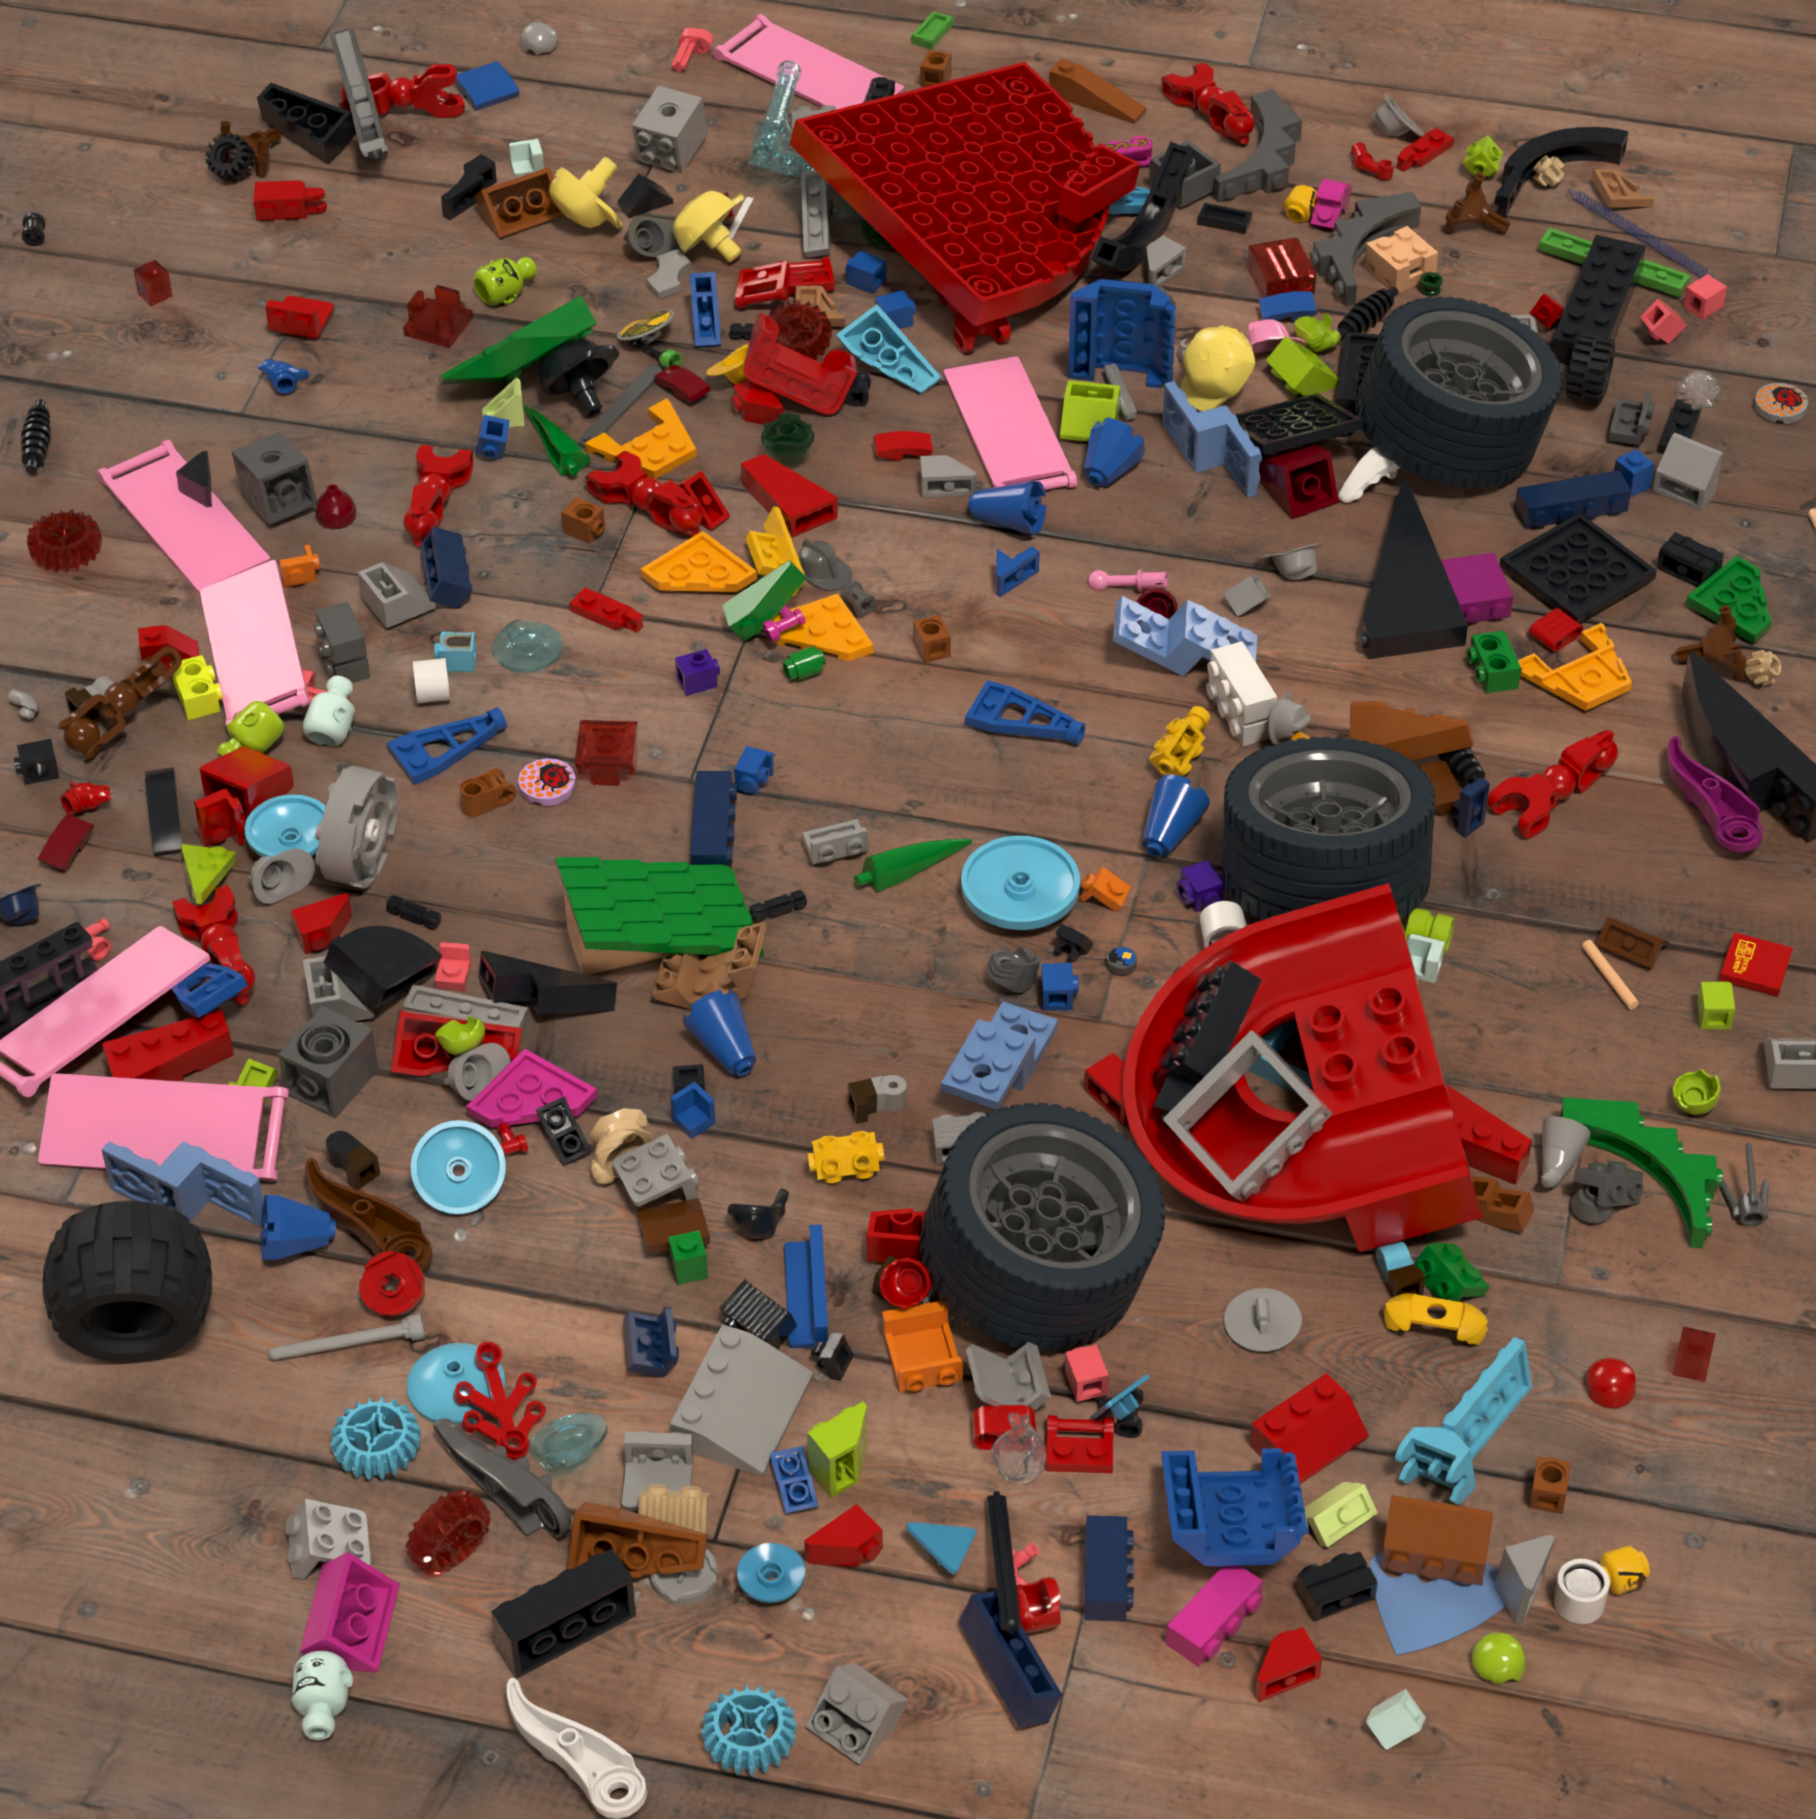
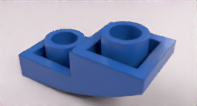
[1259,291,1318,322]
[769,1446,819,1515]

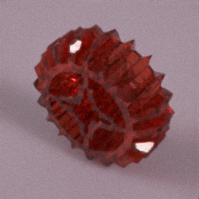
[769,299,832,360]
[27,509,102,572]
[405,1489,491,1577]

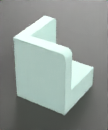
[509,139,544,178]
[1408,934,1445,983]
[1366,1689,1426,1749]

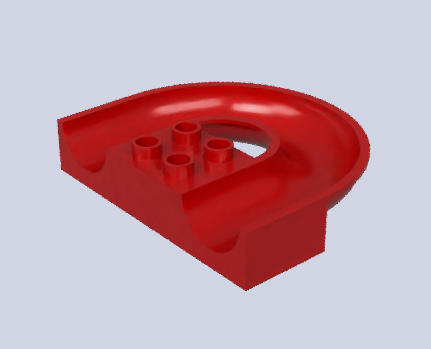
[1123,883,1483,1252]

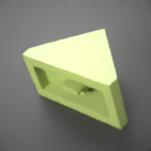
[482,377,524,427]

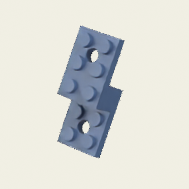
[1162,381,1262,498]
[1113,596,1257,677]
[941,1001,1059,1110]
[101,1141,263,1227]

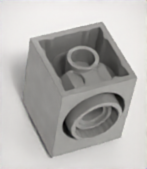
[632,85,708,173]

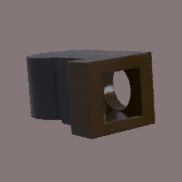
[326,1131,381,1190]

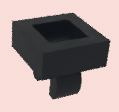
[1055,923,1094,962]
[811,1333,854,1380]

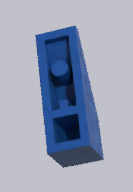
[690,272,721,348]

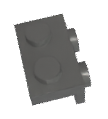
[1609,392,1655,446]
[1573,1161,1644,1207]

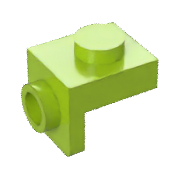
[228,1058,278,1104]

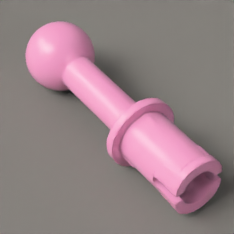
[1088,570,1168,592]

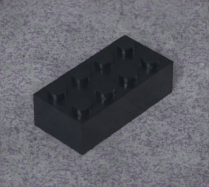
[1157,960,1262,1084]
[491,1549,636,1679]

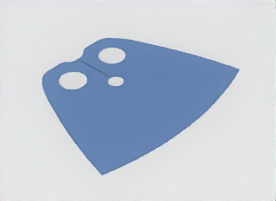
[1370,1551,1505,1655]

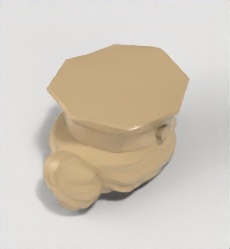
[590,1108,653,1184]

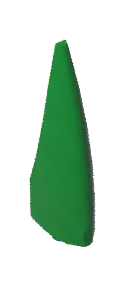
[524,405,591,476]
[854,838,972,892]

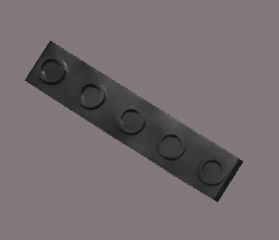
[479,951,617,1014]

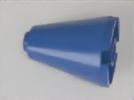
[968,480,1046,535]
[1142,774,1210,857]
[683,989,756,1076]

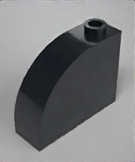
[323,926,442,1009]

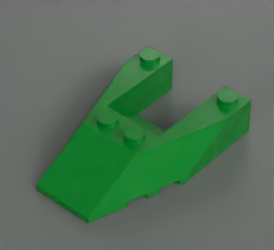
[438,295,597,385]

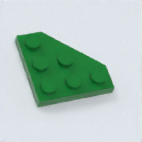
[1686,555,1772,644]

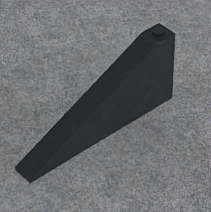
[1358,479,1468,659]

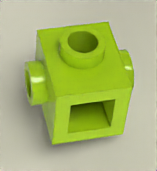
[1463,135,1504,177]

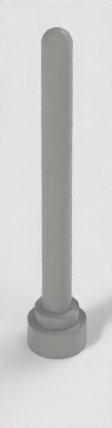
[268,1313,425,1360]

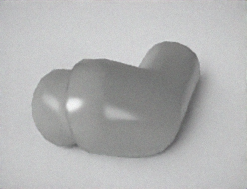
[8,689,39,720]

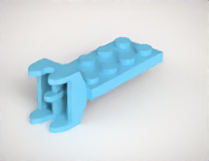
[1395,1337,1532,1505]

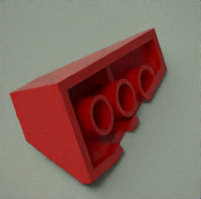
[391,1009,522,1076]

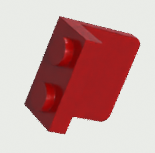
[265,295,334,339]

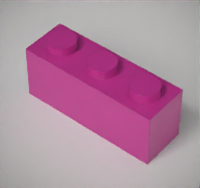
[1166,1565,1263,1667]

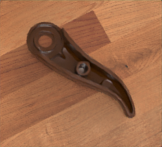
[305,1158,433,1271]

